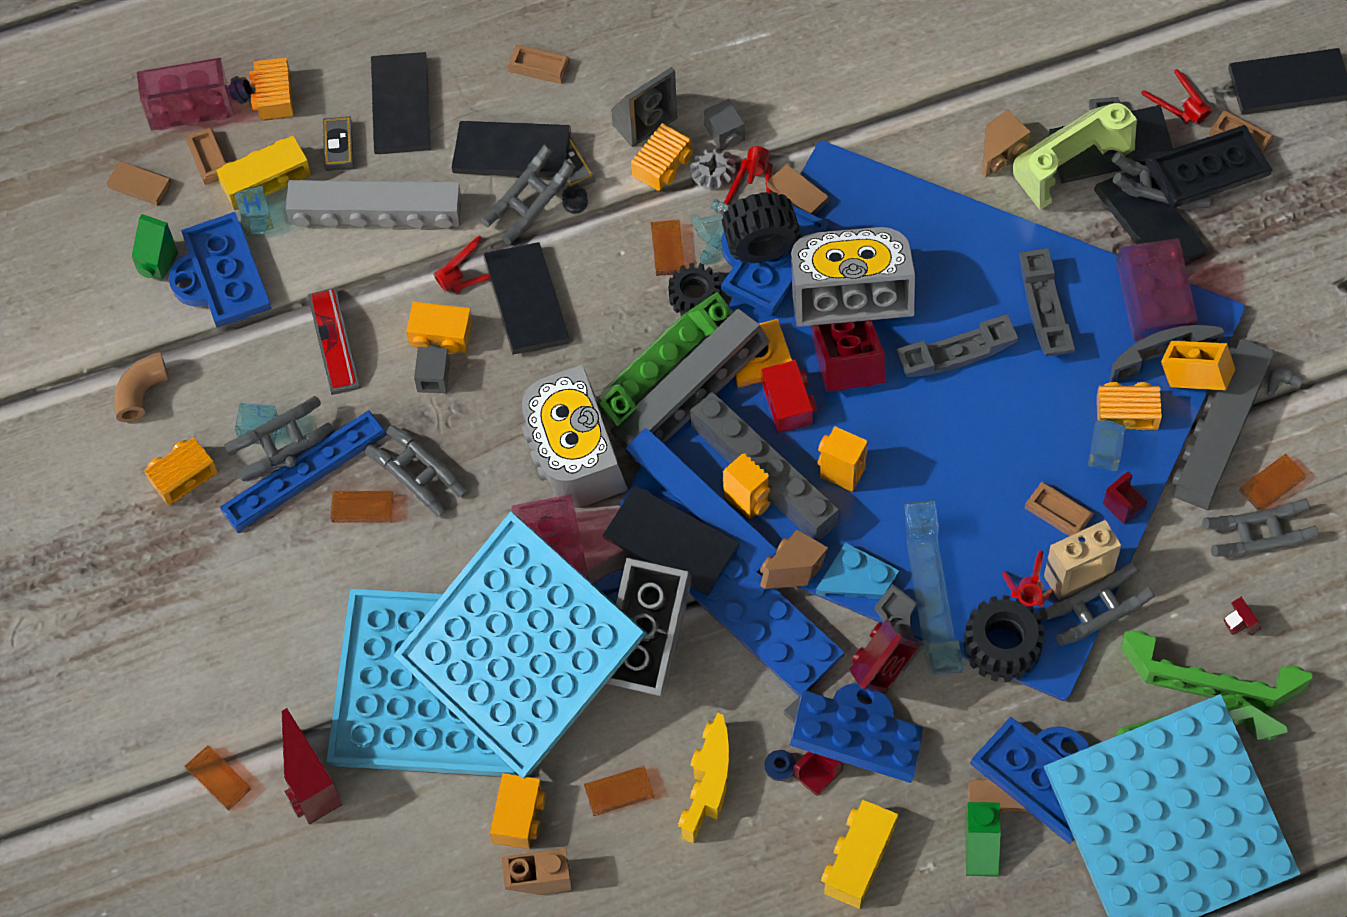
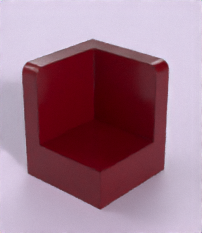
[1103,471,1147,525]
[794,751,843,796]

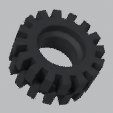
[668,263,721,316]

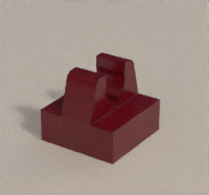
[1223,596,1262,635]

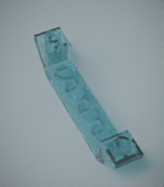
[904,500,964,675]

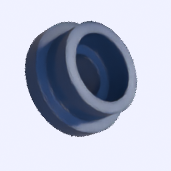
[228,76,253,104]
[764,750,796,781]

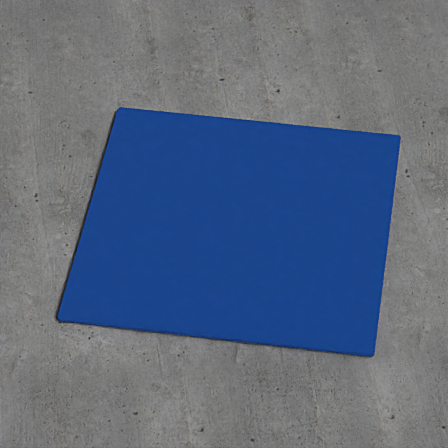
[620,141,1245,701]

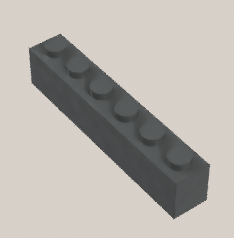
[610,309,770,449]
[1172,338,1274,510]
[690,392,839,542]

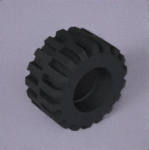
[722,192,801,263]
[963,595,1045,682]

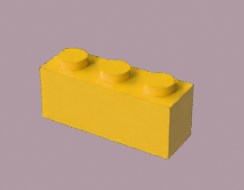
[216,135,311,210]
[821,799,898,909]

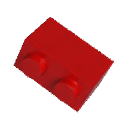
[761,360,817,433]

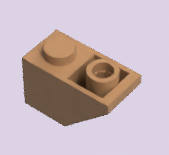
[982,110,1030,178]
[760,530,828,589]
[502,848,572,895]

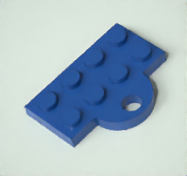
[721,205,830,316]
[169,212,272,328]
[789,683,923,783]
[970,717,1090,844]

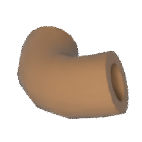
[114,352,169,423]

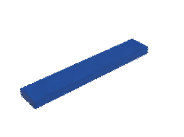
[220,410,387,533]
[625,428,777,573]

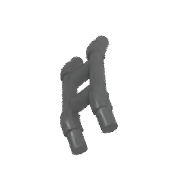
[481,144,575,245]
[1112,152,1210,210]
[224,396,334,481]
[365,425,467,518]
[1202,498,1320,558]
[1039,562,1155,646]

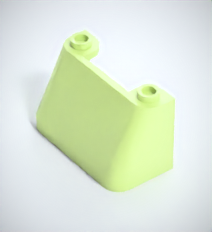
[1013,103,1137,210]

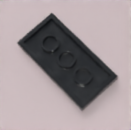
[1228,48,1347,115]
[371,52,431,154]
[1049,104,1173,184]
[451,121,571,177]
[1145,125,1273,209]
[1094,172,1208,274]
[484,242,569,355]
[603,485,740,597]

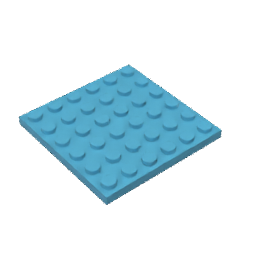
[393,512,647,778]
[326,589,516,776]
[1043,694,1300,917]

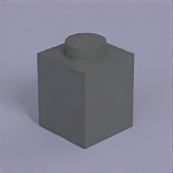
[704,99,745,150]
[414,346,450,394]

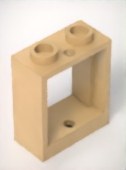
[1044,520,1121,601]

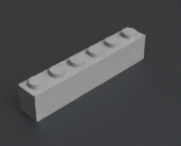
[285,180,462,228]

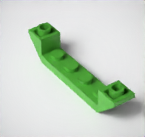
[597,292,734,427]
[1121,630,1313,712]
[1114,696,1288,741]

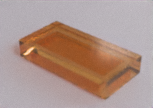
[651,220,684,276]
[1239,453,1306,511]
[330,491,394,522]
[185,745,251,811]
[584,766,654,816]

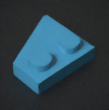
[816,542,899,600]

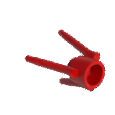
[1141,69,1212,125]
[723,146,773,209]
[433,236,490,294]
[1002,551,1054,607]

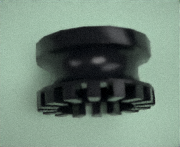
[562,185,588,214]

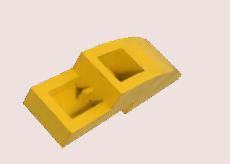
[678,712,729,844]

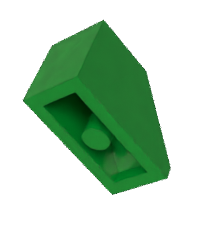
[132,214,178,280]
[965,802,1001,877]

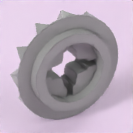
[690,148,736,189]

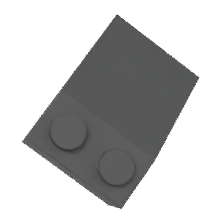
[611,67,677,148]

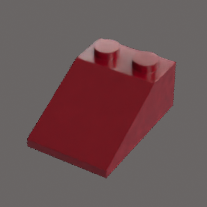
[810,320,885,392]
[849,620,922,694]
[282,708,342,825]

